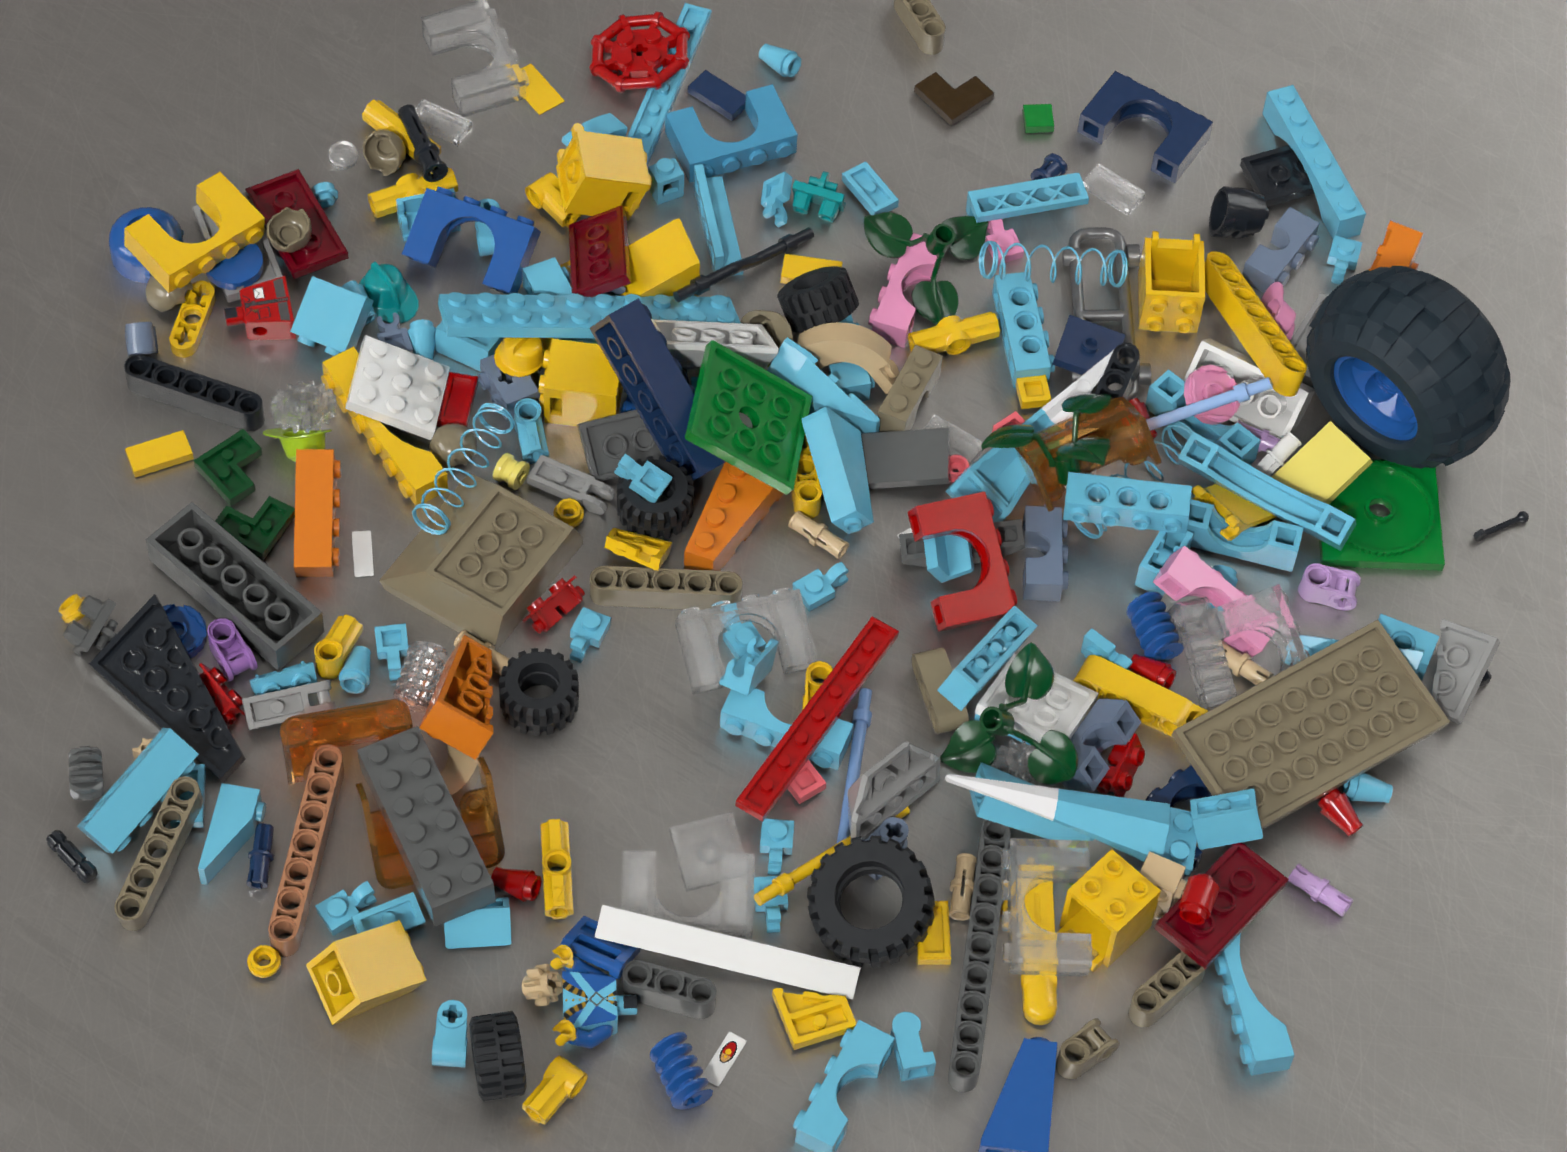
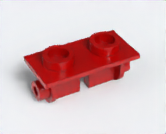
[522,575,585,634]
[199,663,245,726]
[1096,733,1145,797]

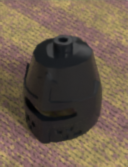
[1209,186,1269,239]

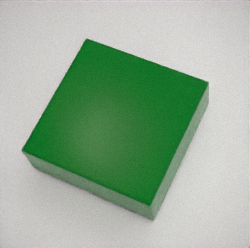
[1022,104,1054,133]

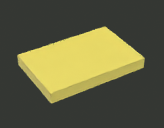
[1272,421,1373,504]

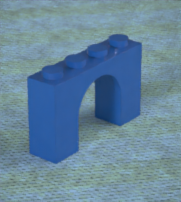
[402,186,541,295]

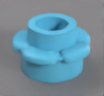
[311,182,339,208]

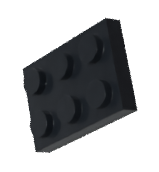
[1240,145,1315,207]

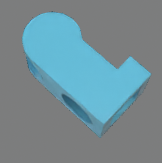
[890,1012,936,1082]

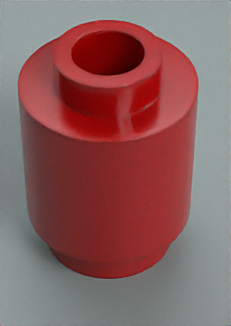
[1179,874,1220,925]

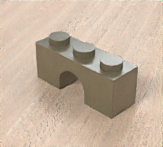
[878,345,943,432]

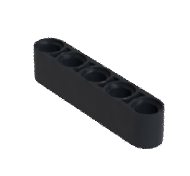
[1078,343,1140,475]
[124,354,265,431]

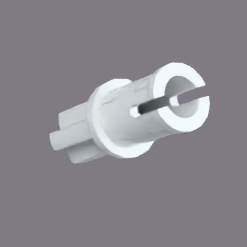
[1254,431,1302,477]

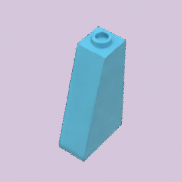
[802,406,874,534]
[969,763,1094,851]

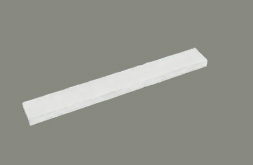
[595,904,861,1000]

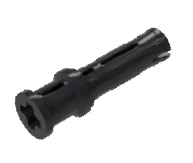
[398,104,448,182]

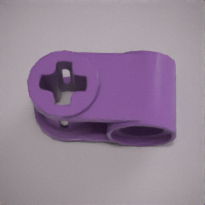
[207,618,258,682]

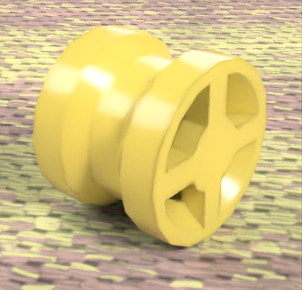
[493,452,530,490]

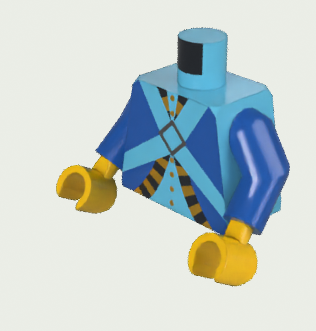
[550,945,637,1049]

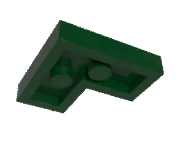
[193,429,262,507]
[215,496,295,560]

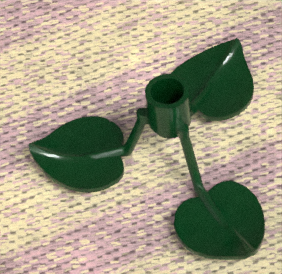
[863,212,988,325]
[981,394,1112,485]
[940,642,1078,785]

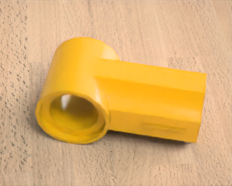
[525,172,581,228]
[314,614,363,679]
[522,1055,588,1125]

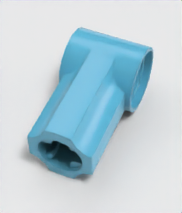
[514,398,549,464]

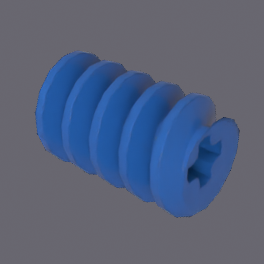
[1126,592,1184,662]
[650,1032,713,1110]

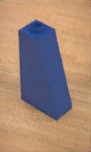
[978,1037,1058,1152]

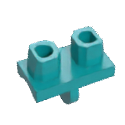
[792,171,846,223]

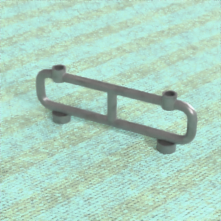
[1062,227,1151,402]

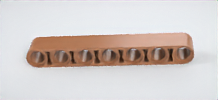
[268,745,344,957]

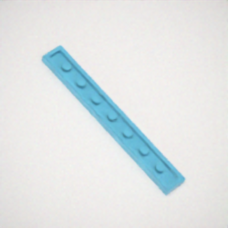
[627,3,712,166]

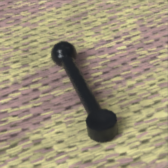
[1473,511,1529,541]

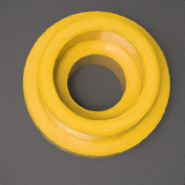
[553,498,584,528]
[58,594,85,623]
[247,945,281,978]

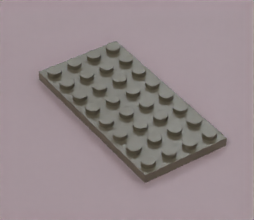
[1171,619,1450,830]

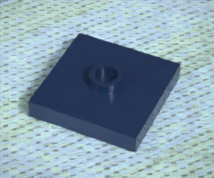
[1052,315,1125,381]

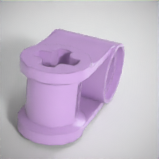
[1298,563,1361,611]

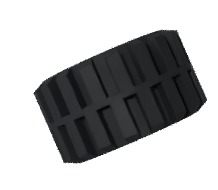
[777,266,859,333]
[617,456,694,539]
[499,648,579,736]
[469,1011,527,1101]

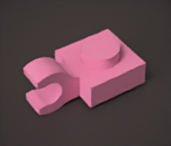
[985,219,1024,265]

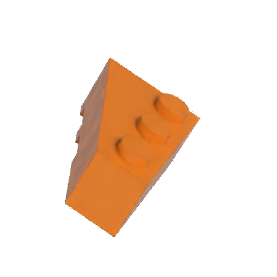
[1369,220,1423,271]

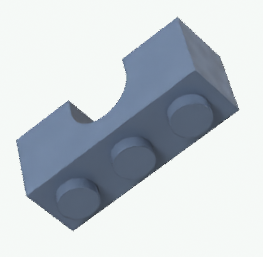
[1242,207,1319,293]
[1022,505,1068,602]
[1062,699,1141,791]

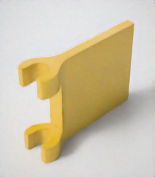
[1191,484,1276,541]

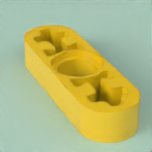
[169,280,216,358]

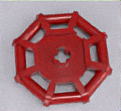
[589,11,690,93]

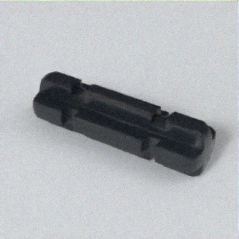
[46,830,98,883]

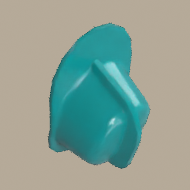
[359,262,419,324]

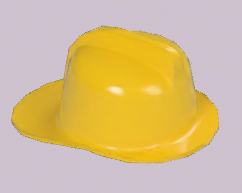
[494,337,553,377]

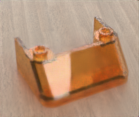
[1015,397,1162,512]
[356,756,505,889]

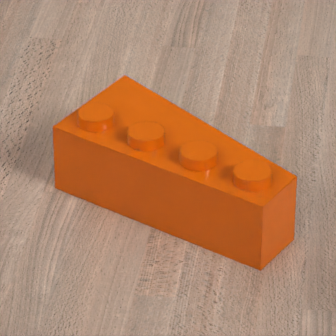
[294,449,341,577]
[684,462,784,571]
[419,635,493,760]

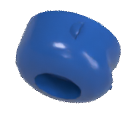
[109,207,184,283]

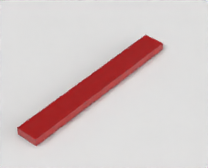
[735,616,899,822]

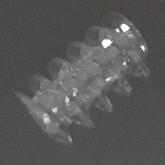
[393,641,448,713]

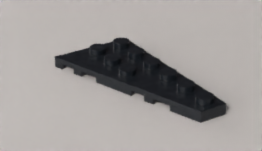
[89,594,246,783]

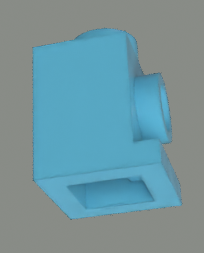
[648,158,685,205]

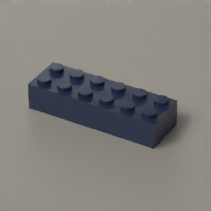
[590,298,726,480]

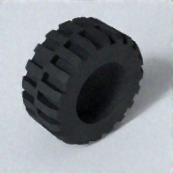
[807,835,935,968]

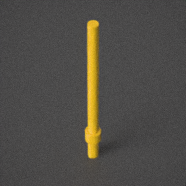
[754,807,910,906]

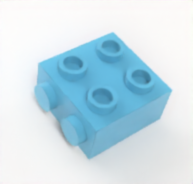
[290,276,374,356]

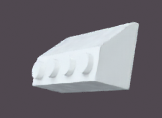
[651,319,779,369]
[1183,338,1315,439]

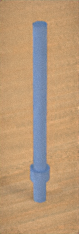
[836,688,872,844]

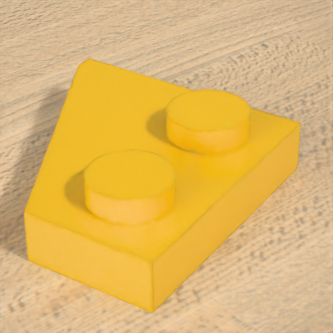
[604,528,672,571]
[772,988,857,1050]

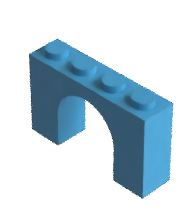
[665,84,798,183]

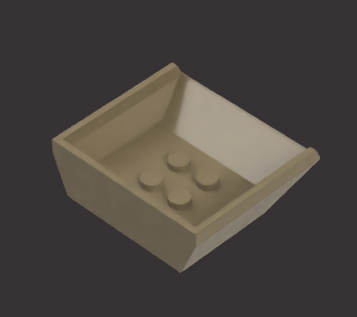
[379,473,583,651]

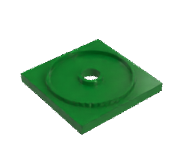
[685,340,812,495]
[1319,460,1445,571]

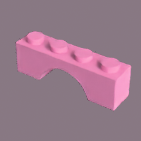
[868,233,937,348]
[1153,546,1279,657]

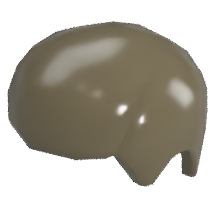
[362,129,406,176]
[267,207,312,253]
[145,275,193,312]
[429,423,477,469]

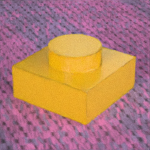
[1015,375,1052,409]

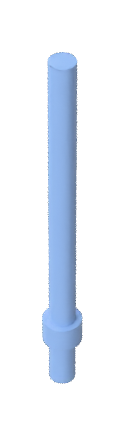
[1110,377,1273,444]

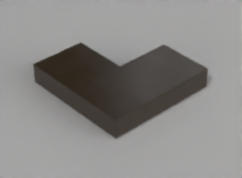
[914,72,994,126]

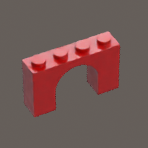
[907,491,1017,632]

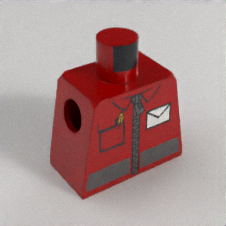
[224,276,296,340]

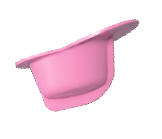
[1261,282,1296,341]

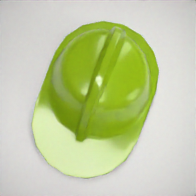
[263,428,332,463]

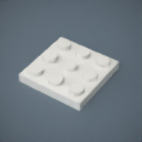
[345,335,450,440]
[975,654,1099,743]

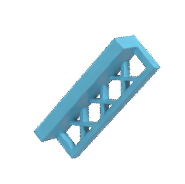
[693,164,743,276]
[966,173,1089,223]

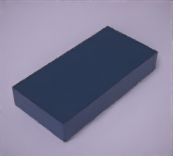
[688,70,746,121]

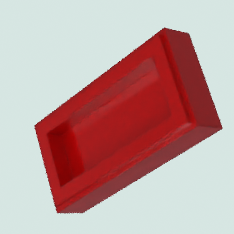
[436,372,479,427]

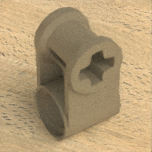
[1056,1018,1120,1079]

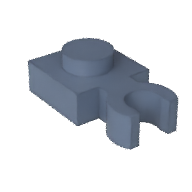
[377,313,413,353]

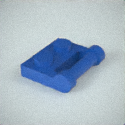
[560,916,641,980]

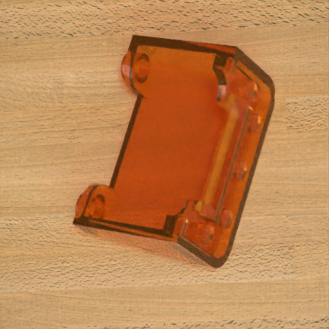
[280,699,413,784]

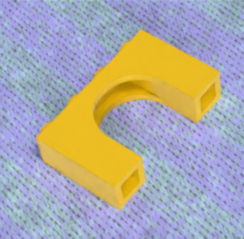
[124,172,265,293]

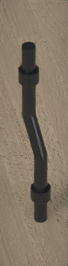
[673,227,814,302]

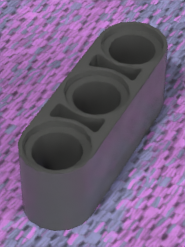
[622,960,716,1019]

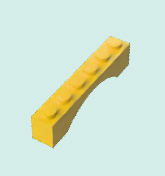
[321,346,448,505]

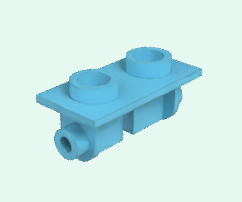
[249,661,317,696]

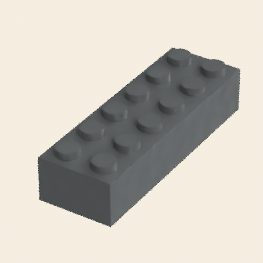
[145,502,325,671]
[357,726,496,927]

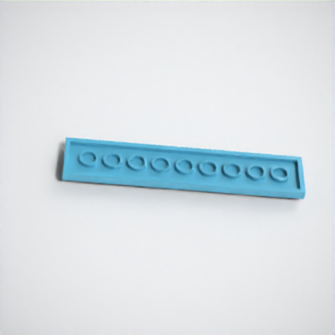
[438,292,741,338]

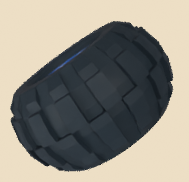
[1306,266,1511,469]

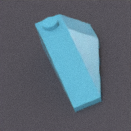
[767,337,880,433]

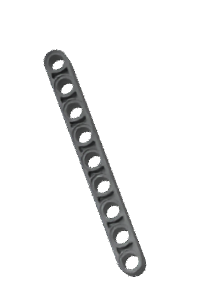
[948,820,1011,1092]

